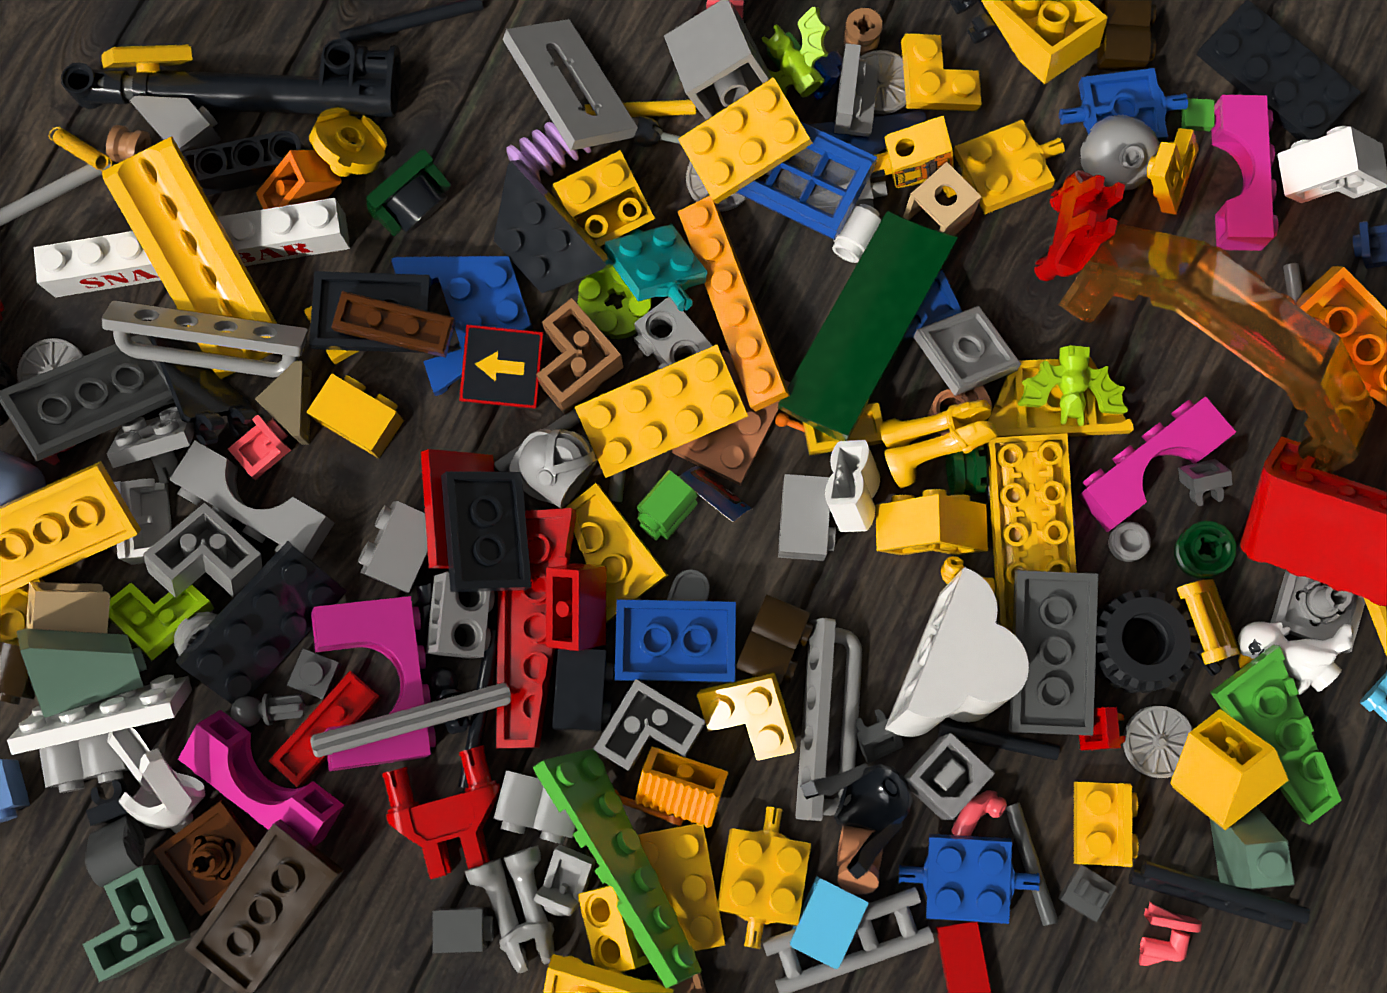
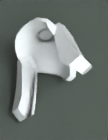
[107,727,205,833]

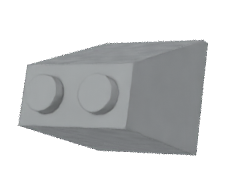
[664,0,772,120]

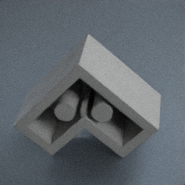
[143,503,262,598]
[594,679,706,772]

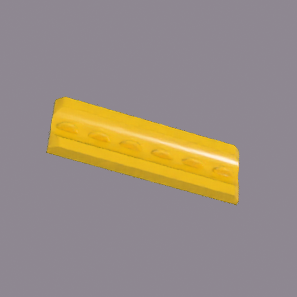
[102,136,277,379]
[987,433,1077,632]

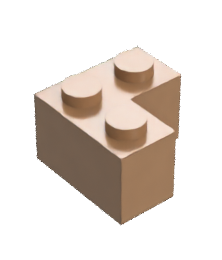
[536,298,623,414]

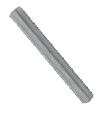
[310,683,511,757]

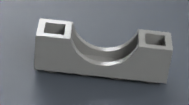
[169,441,334,560]

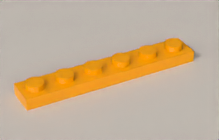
[678,196,790,412]

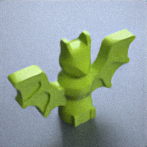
[762,7,830,97]
[1018,345,1128,426]

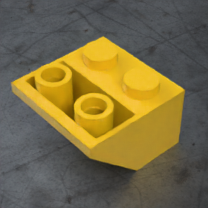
[551,150,655,247]
[1170,709,1289,830]

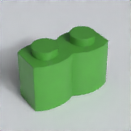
[637,470,698,540]

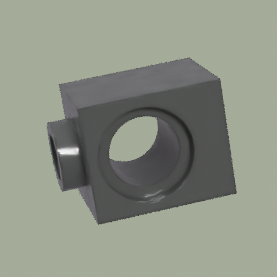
[433,907,495,953]

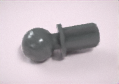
[230,693,305,728]

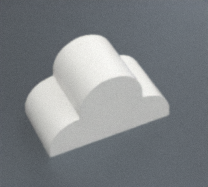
[885,567,1029,737]

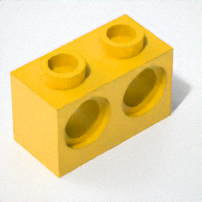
[578,885,650,972]

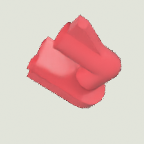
[1138,902,1202,966]

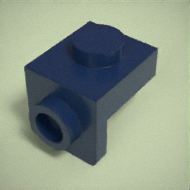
[1353,221,1387,269]

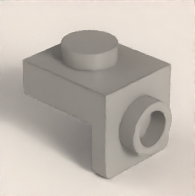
[534,845,596,916]

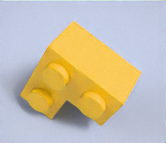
[876,489,988,555]

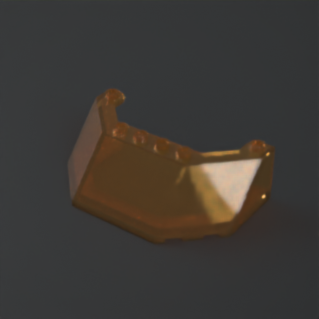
[1058,224,1375,474]

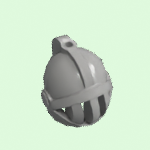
[509,429,597,509]

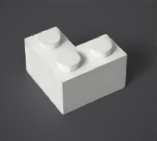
[1277,126,1387,203]

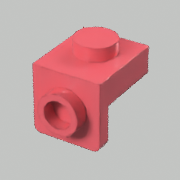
[228,414,291,480]

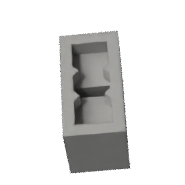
[634,297,712,370]
[426,572,495,659]

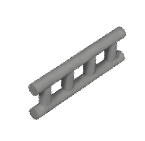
[762,887,934,993]

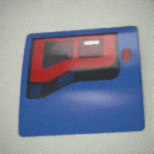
[679,466,752,522]

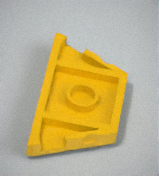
[988,357,1134,437]

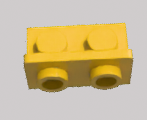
[1074,782,1138,867]

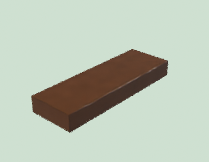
[331,291,456,358]

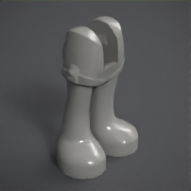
[465,845,555,973]

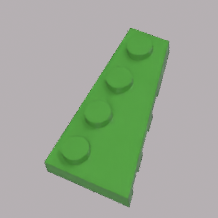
[1210,645,1342,825]

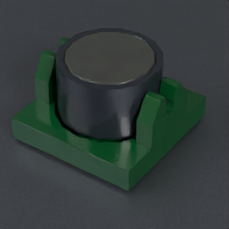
[366,149,451,237]

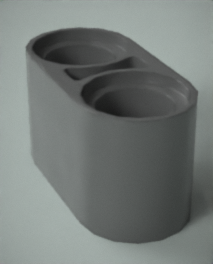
[85,814,145,887]

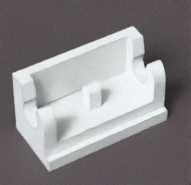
[114,479,172,565]

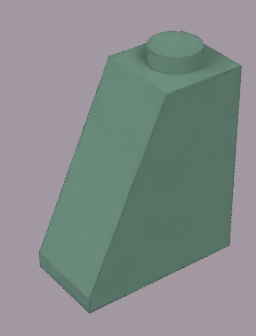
[16,629,147,718]
[1210,807,1295,889]

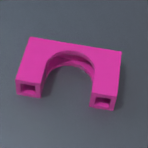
[311,596,436,772]

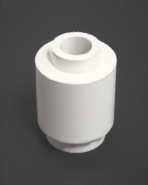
[832,204,882,263]

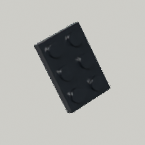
[309,271,432,353]
[441,471,532,592]

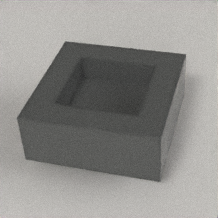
[287,649,342,700]

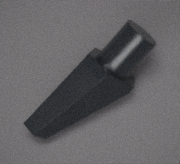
[414,580,433,646]

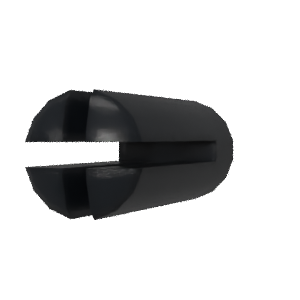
[1193,641,1222,676]

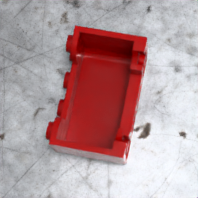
[1240,436,1387,606]

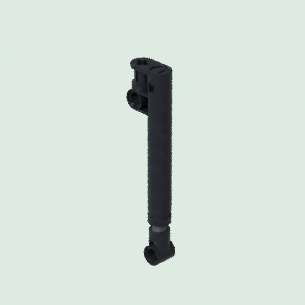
[61,38,401,117]

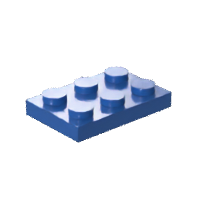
[615,600,736,683]

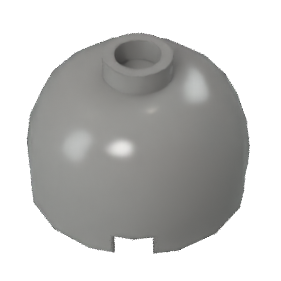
[1080,115,1160,191]

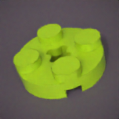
[578,266,653,339]

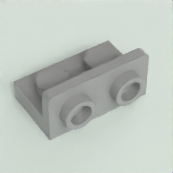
[834,43,879,137]

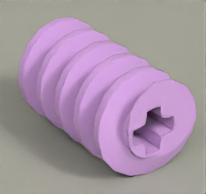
[506,122,591,182]

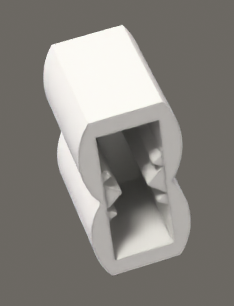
[825,440,880,532]

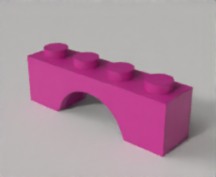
[1211,95,1278,251]
[1077,396,1236,532]
[178,709,344,846]

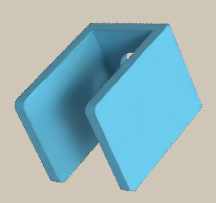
[790,876,869,969]

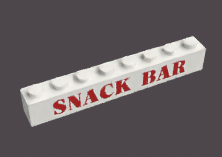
[34,198,350,298]

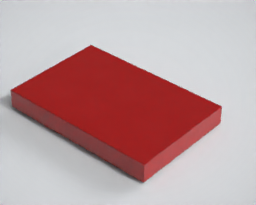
[421,449,494,569]

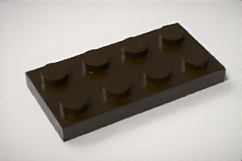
[185,819,344,993]

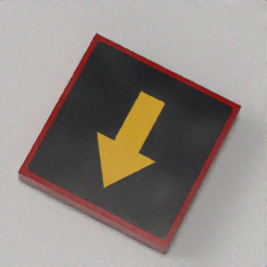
[459,325,543,409]

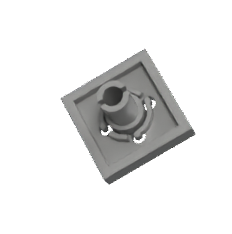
[107,406,195,484]
[1270,570,1365,654]

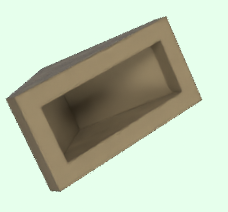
[255,361,312,445]

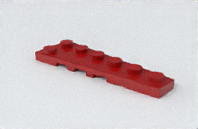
[496,508,576,749]

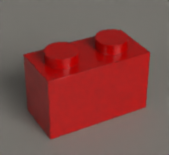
[546,563,607,651]

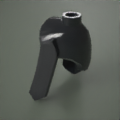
[801,764,912,880]

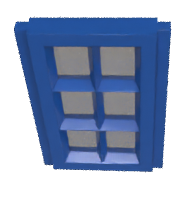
[735,121,878,240]

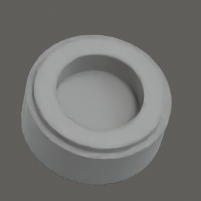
[1108,522,1151,562]

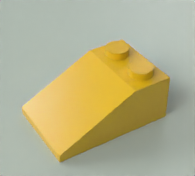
[981,0,1108,84]

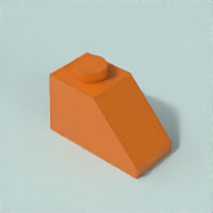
[256,150,342,209]

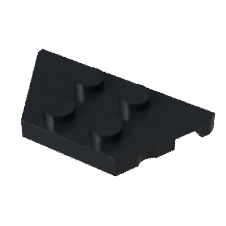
[493,160,614,293]

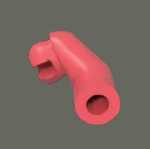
[951,790,1007,836]

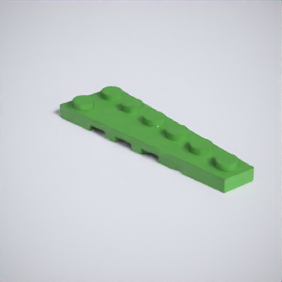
[533,748,702,989]

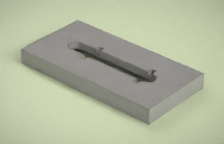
[503,19,638,151]

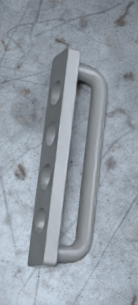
[102,301,307,377]
[796,618,863,821]

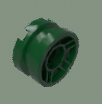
[946,445,987,495]
[1174,521,1236,580]

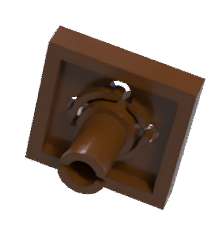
[153,800,257,917]

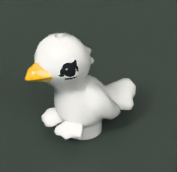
[1238,622,1353,695]

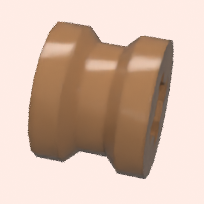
[844,8,882,55]
[106,125,151,163]

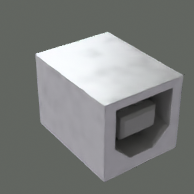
[904,733,995,820]

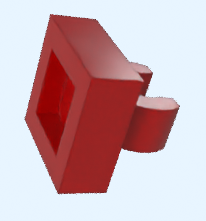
[1079,707,1126,750]

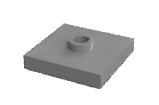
[914,306,1021,396]

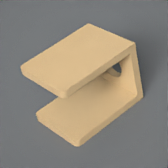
[903,162,982,236]
[26,582,110,634]

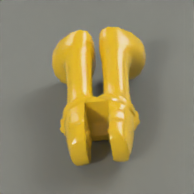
[880,400,997,488]

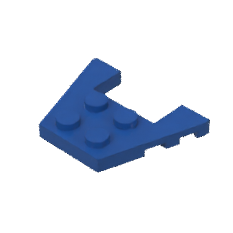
[391,256,533,396]

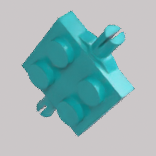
[604,224,707,312]

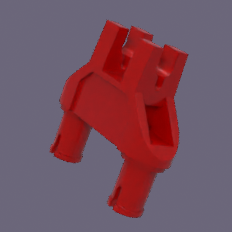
[1034,171,1125,281]
[382,745,501,879]

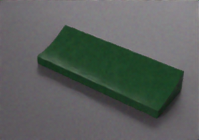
[778,211,958,441]

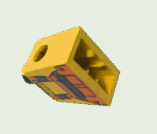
[870,116,954,188]

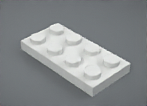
[7,675,192,755]

